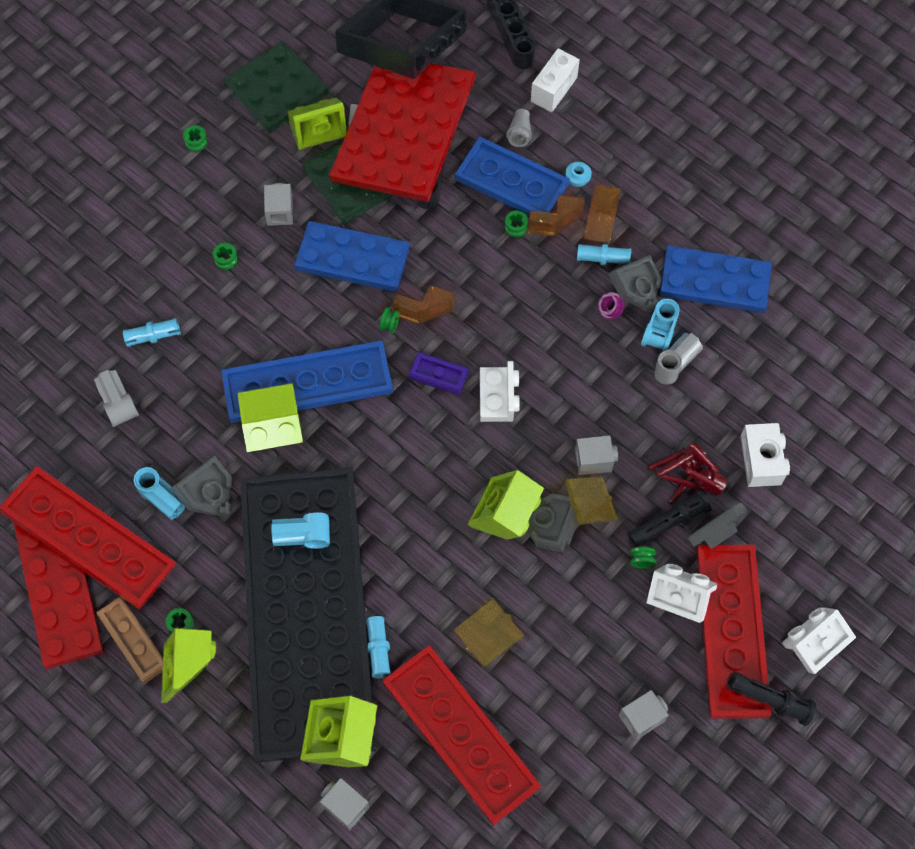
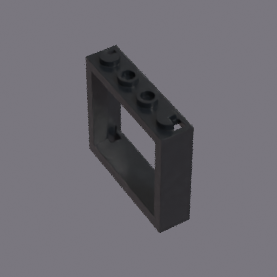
[336,0,468,79]

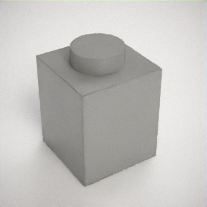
[264,183,293,226]
[575,436,618,475]
[619,690,669,741]
[320,778,370,831]

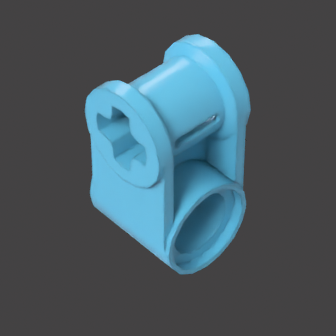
[641,299,680,352]

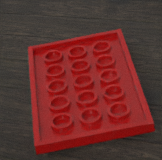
[329,63,475,202]

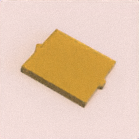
[564,477,618,525]
[454,599,524,668]

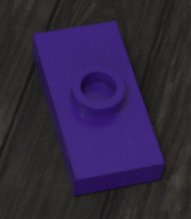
[409,352,469,396]

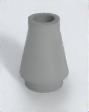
[507,109,532,147]

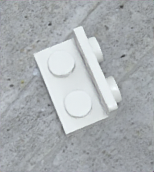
[480,361,519,422]
[647,564,717,623]
[782,607,856,674]

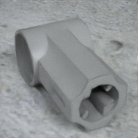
[654,333,703,385]
[94,370,139,427]

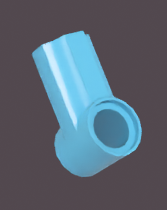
[134,467,185,520]
[272,513,330,548]

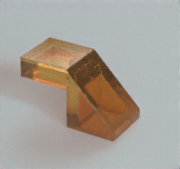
[584,184,621,244]
[528,196,585,236]
[393,285,455,324]

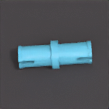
[577,244,631,265]
[123,318,181,347]
[366,616,391,678]

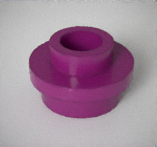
[598,292,625,319]

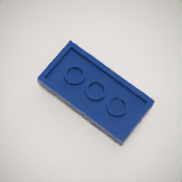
[455,137,570,223]
[294,221,410,292]
[659,245,772,313]

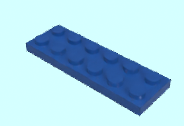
[221,340,393,423]

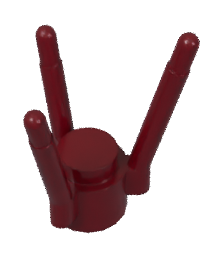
[648,443,707,504]
[660,443,727,496]

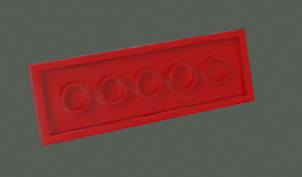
[0,466,176,610]
[13,522,104,670]
[696,545,772,719]
[382,645,542,826]

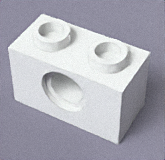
[531,49,580,112]
[741,423,790,487]

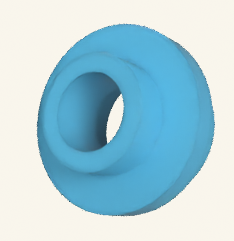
[566,162,591,187]

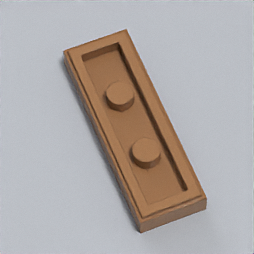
[96,597,163,684]

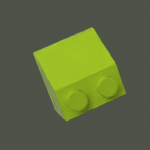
[288,98,347,150]
[237,383,303,452]
[467,470,544,540]
[161,628,216,703]
[300,696,377,767]

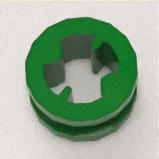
[183,125,208,152]
[505,211,528,237]
[213,243,238,270]
[379,307,400,334]
[630,547,656,569]
[166,608,194,634]

